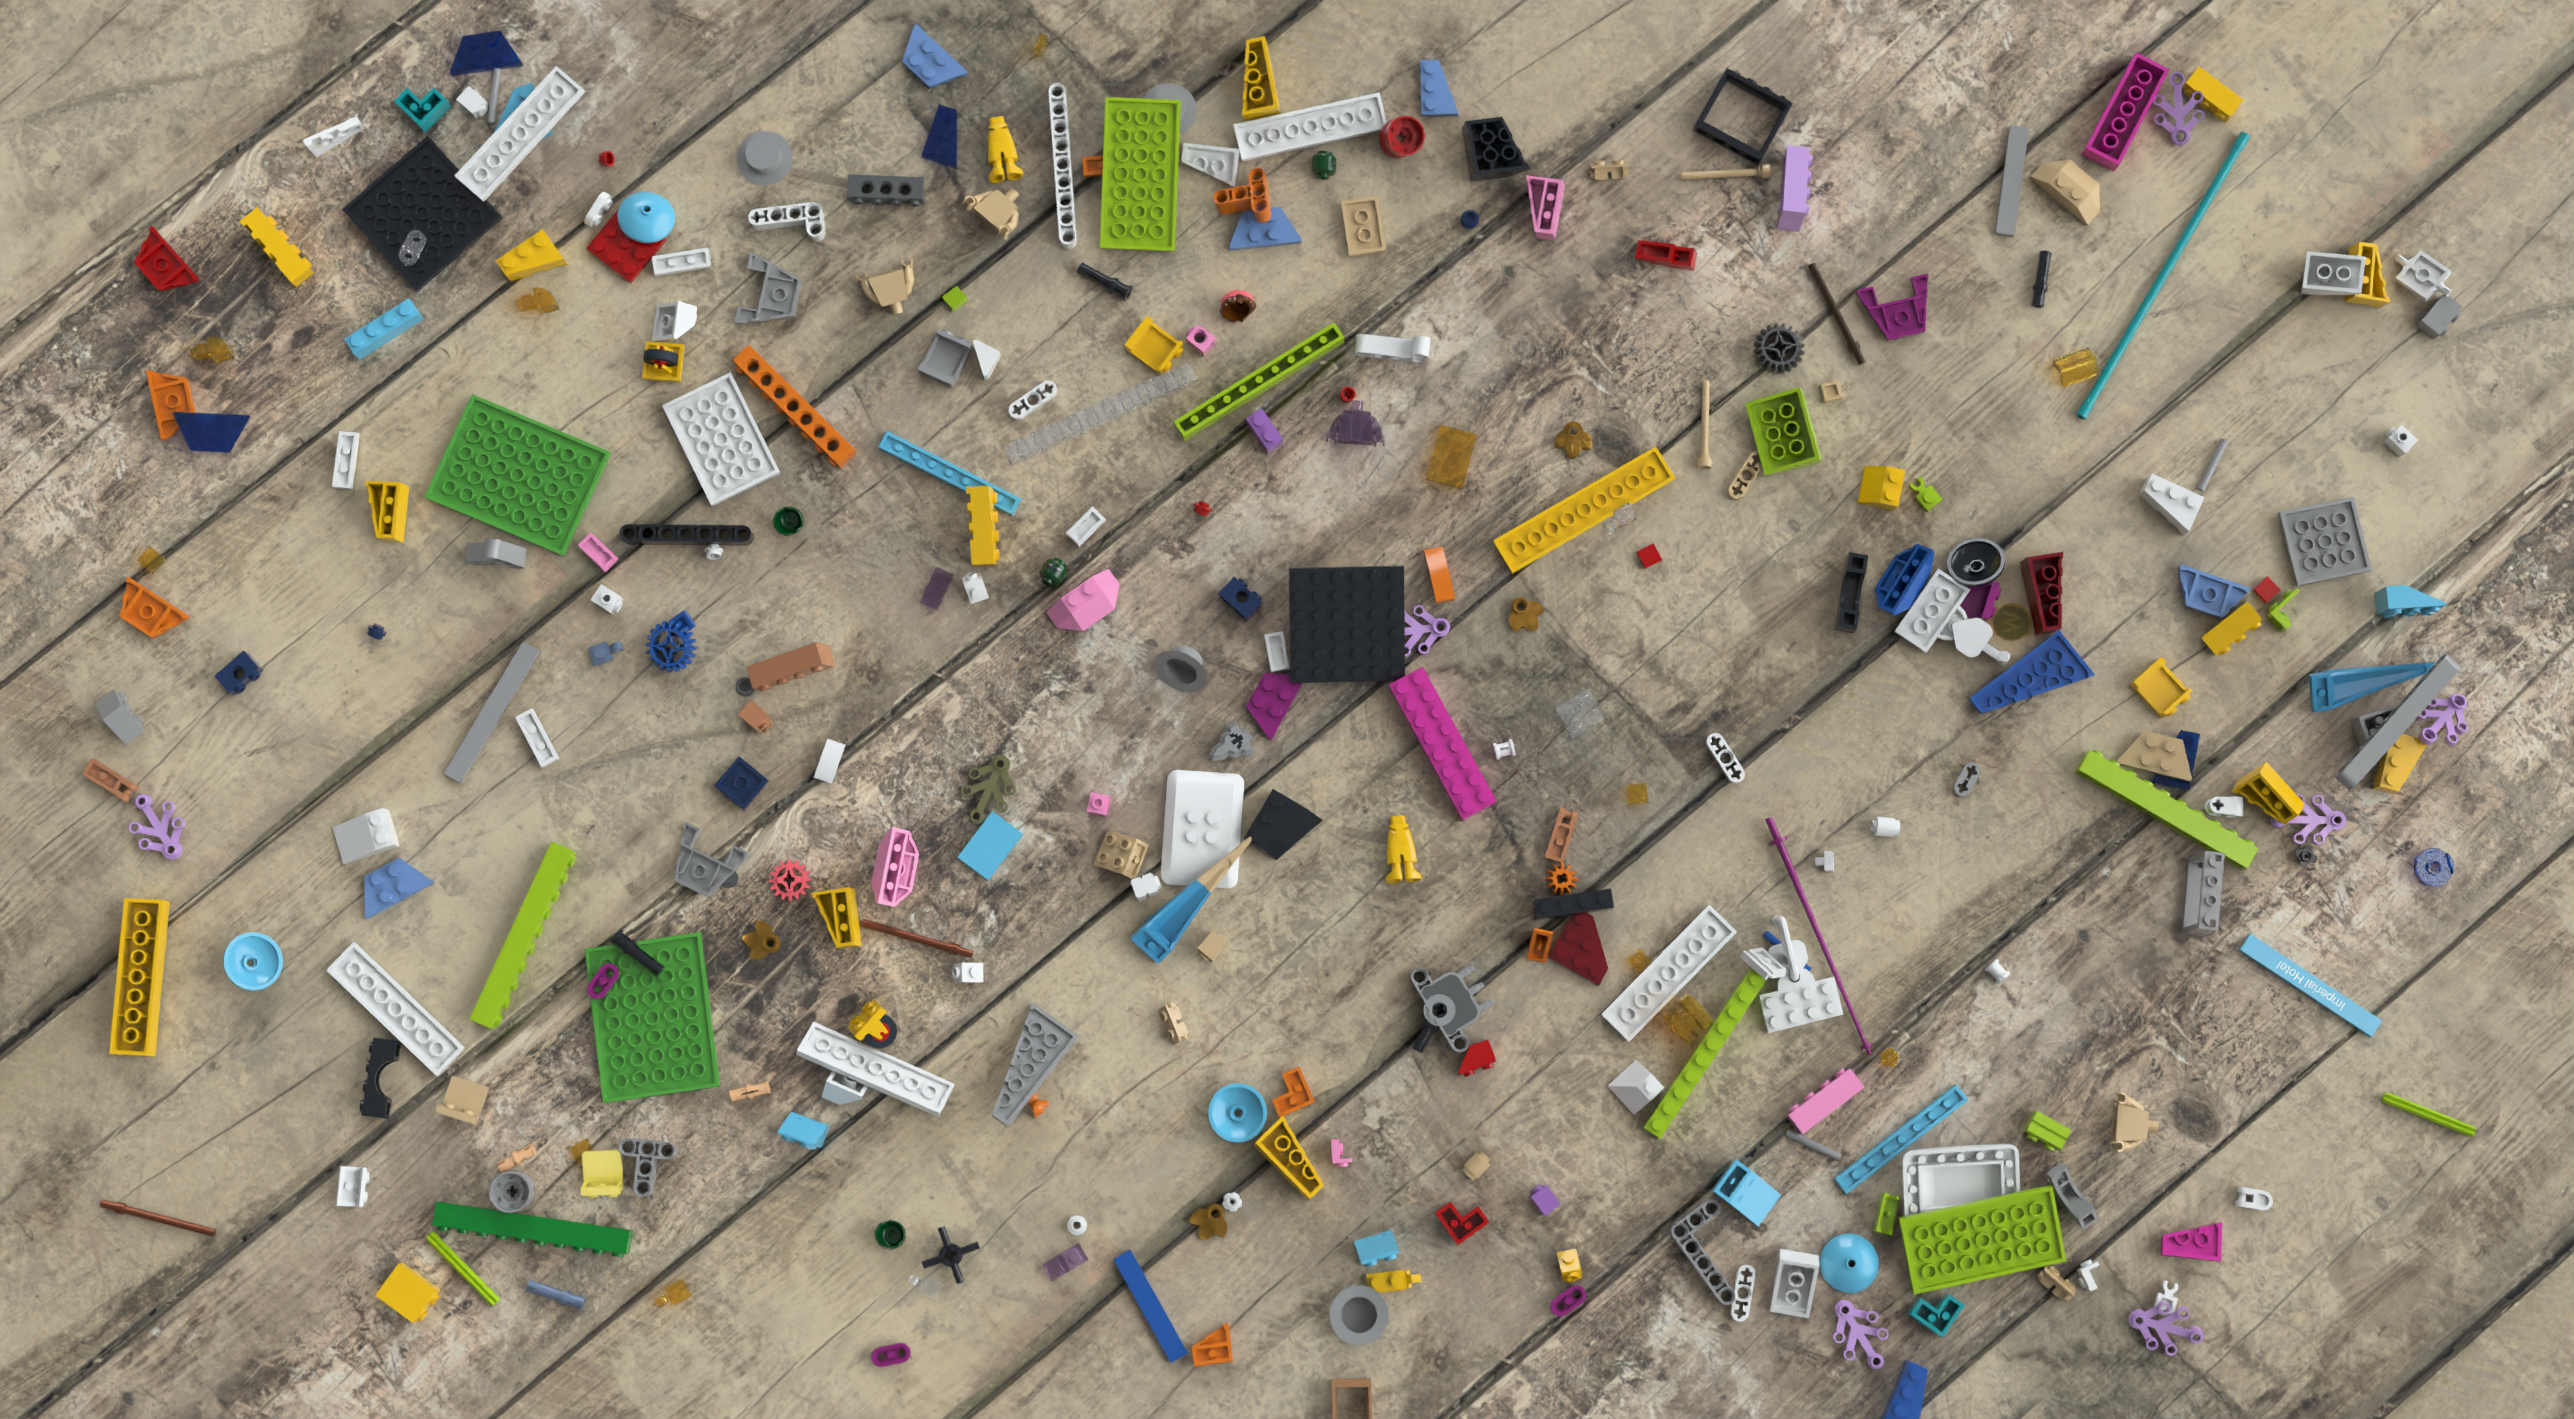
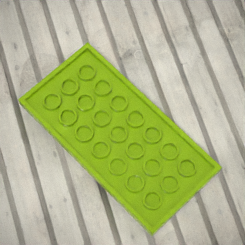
[1100,97,1181,252]
[1898,1185,2066,1295]

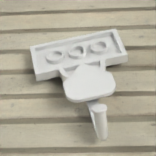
[1894,569,2010,664]
[1758,916,1843,1033]

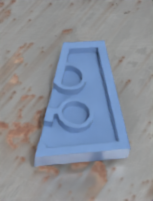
[1420,60,1459,117]

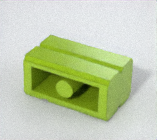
[2023,1111,2071,1152]

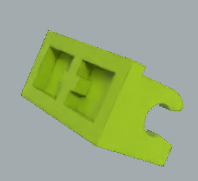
[1872,1193,1900,1236]

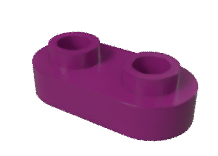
[587,963,620,999]
[1550,1285,1586,1316]
[871,1343,911,1367]

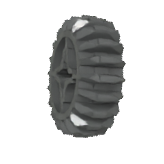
[1753,323,1805,374]

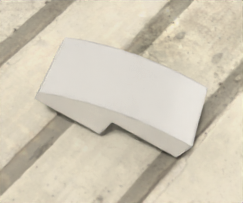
[814,738,845,784]

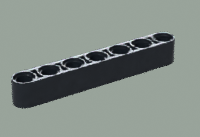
[619,524,754,546]

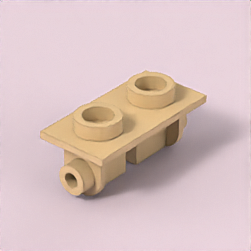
[1589,159,1629,180]
[1159,1003,1189,1045]
[2036,1266,2076,1303]

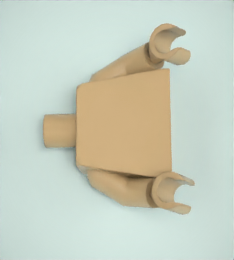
[962,188,1019,240]
[856,258,915,315]
[2110,1092,2159,1153]

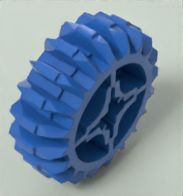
[645,620,697,672]

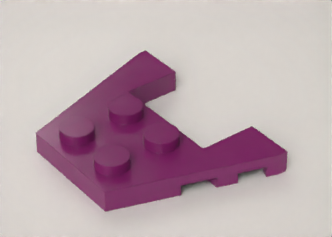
[1856,273,1928,342]

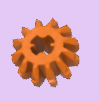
[1545,863,1578,896]

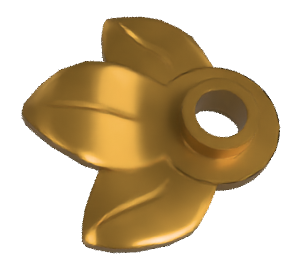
[1554,421,1592,460]
[1509,597,1545,632]
[742,921,781,960]
[1189,1204,1228,1240]

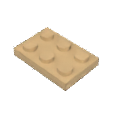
[1341,196,1386,257]

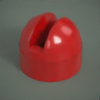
[598,151,614,167]
[1340,387,1356,403]

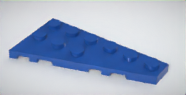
[1968,630,2095,714]

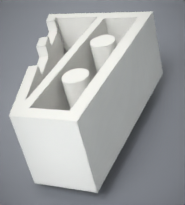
[2139,474,2205,535]

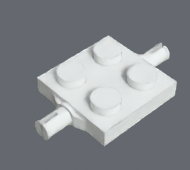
[2395,250,2452,301]

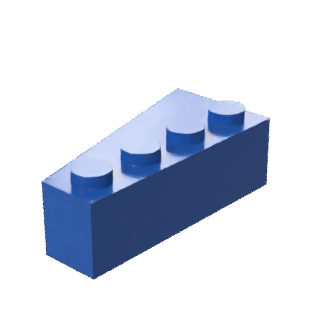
[1880,1360,1928,1419]

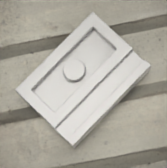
[1740,947,1787,980]

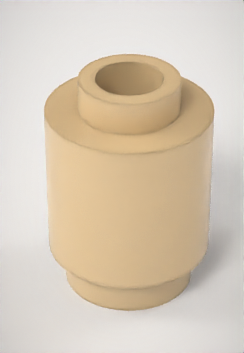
[1462,1152,1491,1180]

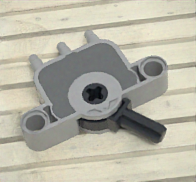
[1410,966,1494,1053]

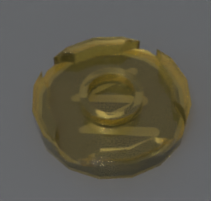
[1993,603,2032,641]

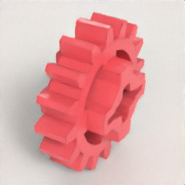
[769,859,812,902]

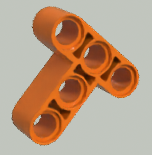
[1213,167,1272,223]

